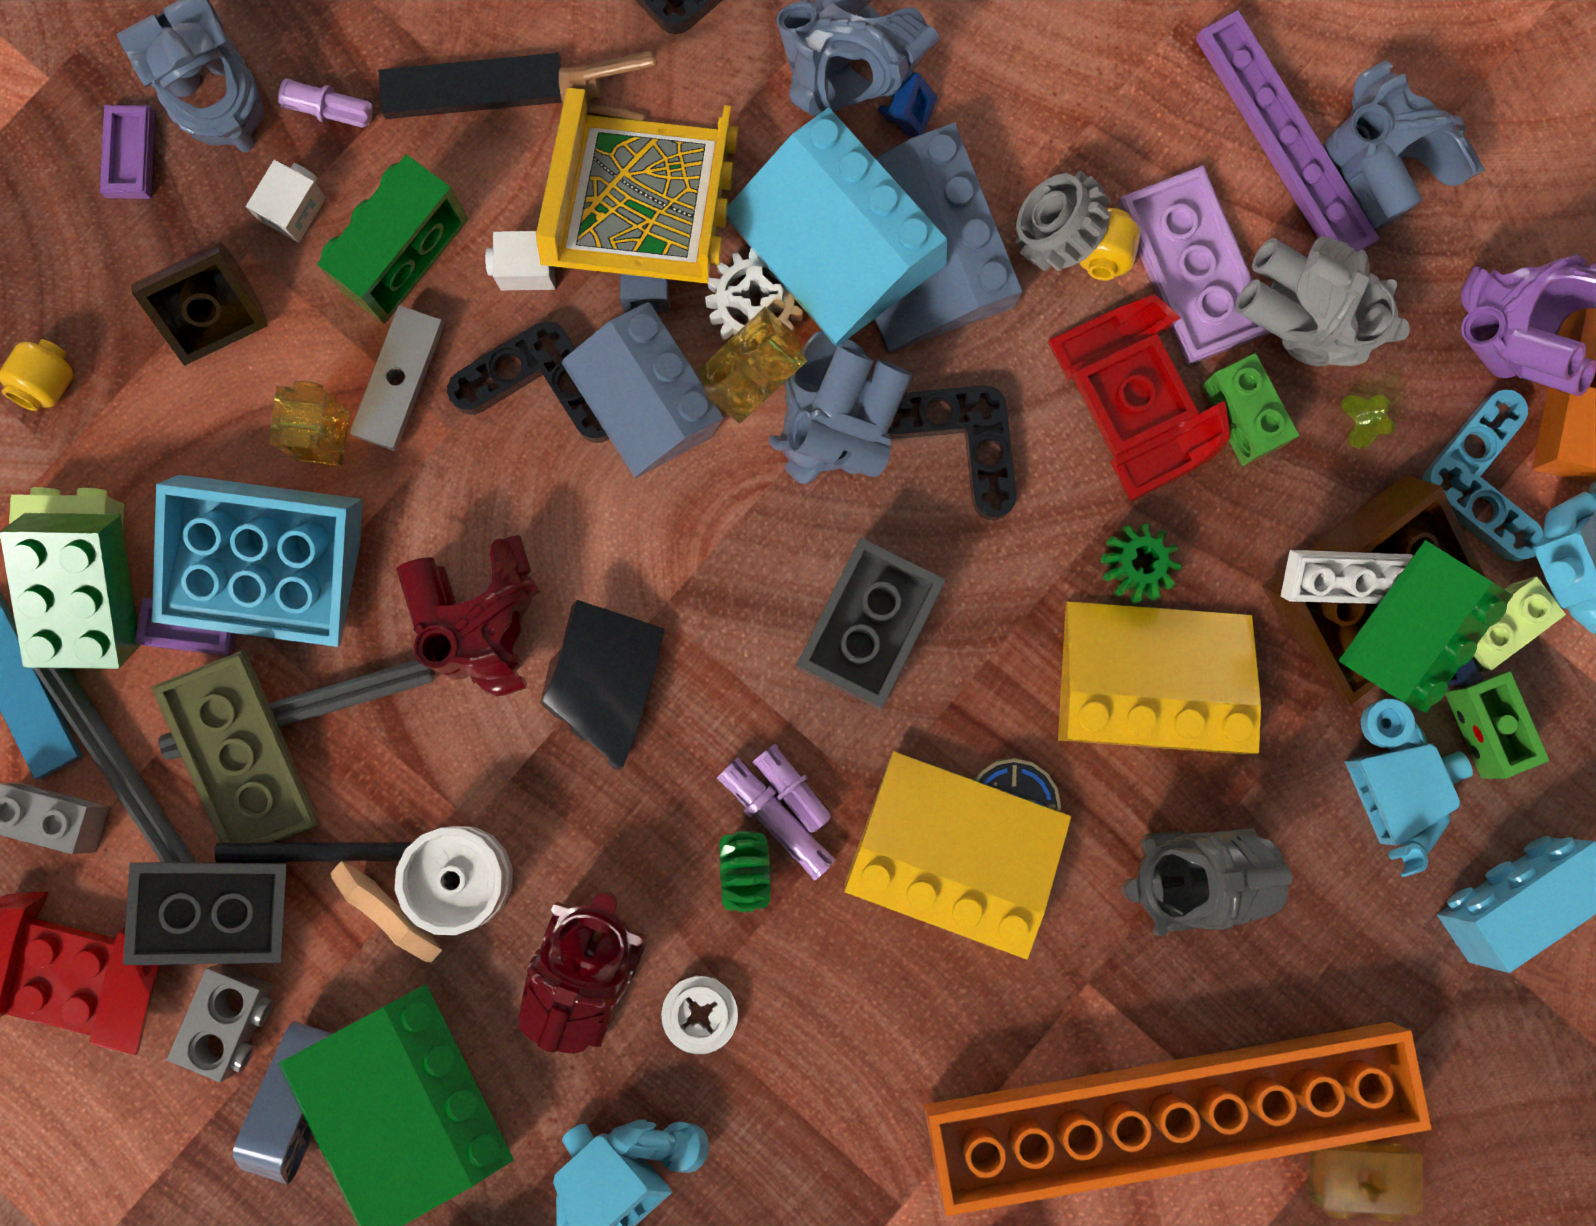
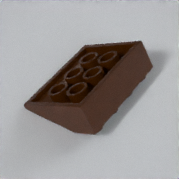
[1262,474,1485,705]

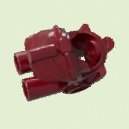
[396,535,540,696]
[519,892,646,1054]

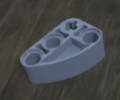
[233,1021,333,1185]

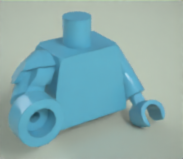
[1534,480,1596,634]
[1344,699,1473,877]
[553,1119,709,1226]

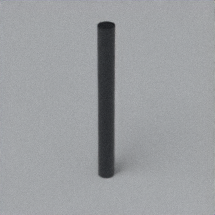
[215,842,413,862]

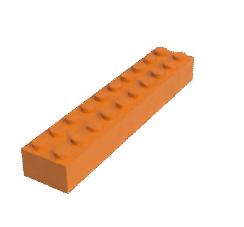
[924,1022,1432,1216]

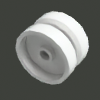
[395,826,513,935]

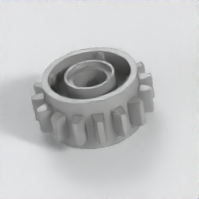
[1015,171,1111,271]

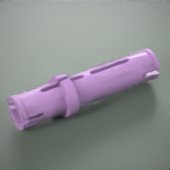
[717,757,836,881]

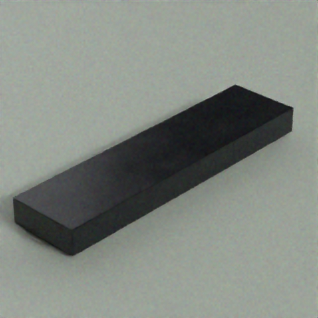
[378,53,562,119]

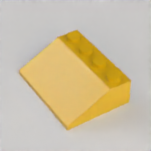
[1058,601,1261,754]
[844,751,1071,960]

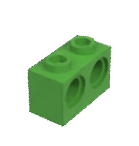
[1200,353,1299,467]

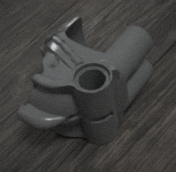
[1120,827,1292,936]

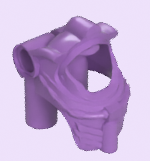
[1460,253,1596,396]

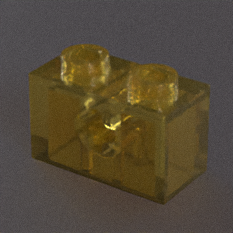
[1308,1142,1423,1222]

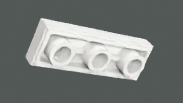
[1281,550,1414,604]

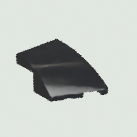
[540,600,664,770]

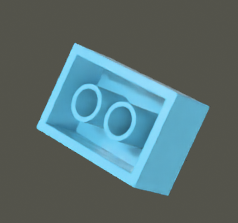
[1436,835,1596,973]

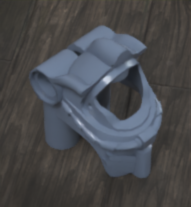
[116,0,264,152]
[776,0,939,116]
[1322,60,1485,231]
[769,331,913,484]

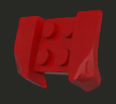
[1047,294,1230,502]
[0,892,160,1055]

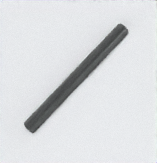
[158,659,435,759]
[33,668,196,862]

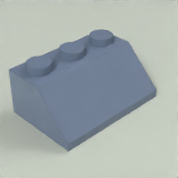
[562,302,724,479]

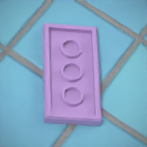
[1117,165,1271,366]

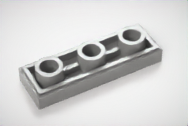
[349,305,445,452]

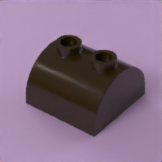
[131,242,268,366]

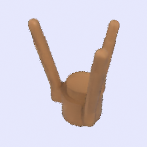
[559,51,658,121]

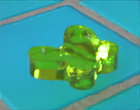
[1342,395,1396,449]

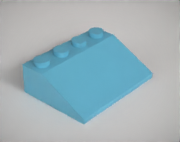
[727,107,947,347]
[152,475,363,647]

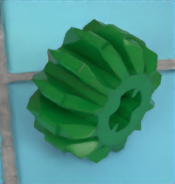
[1100,523,1182,603]
[719,831,771,912]

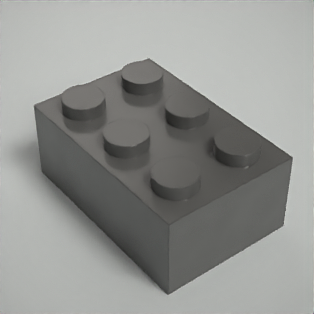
[796,537,946,710]
[123,862,286,965]

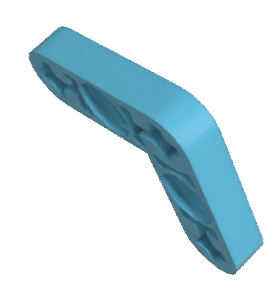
[1422,389,1544,562]

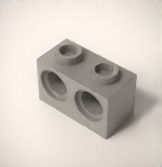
[0,782,110,854]
[166,964,274,1082]

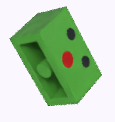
[1445,671,1549,779]

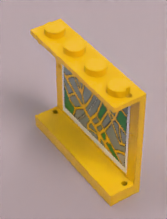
[536,88,739,284]

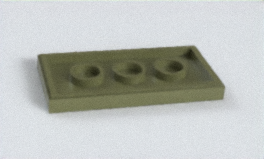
[151,650,321,843]

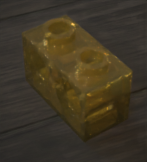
[699,307,807,423]
[269,381,350,466]

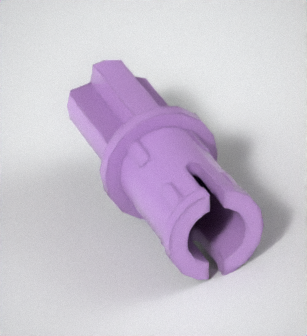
[278,78,373,128]
[752,744,831,833]

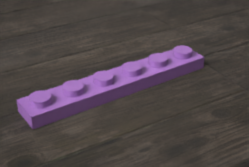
[1196,10,1380,251]

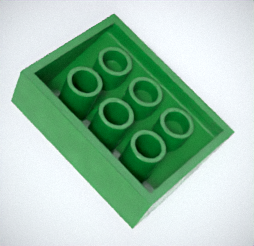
[278,984,514,1226]

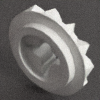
[661,975,738,1054]

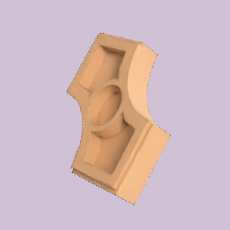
[330,861,442,963]

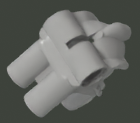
[1235,236,1410,367]

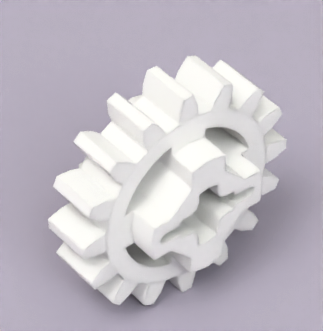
[705,248,803,351]

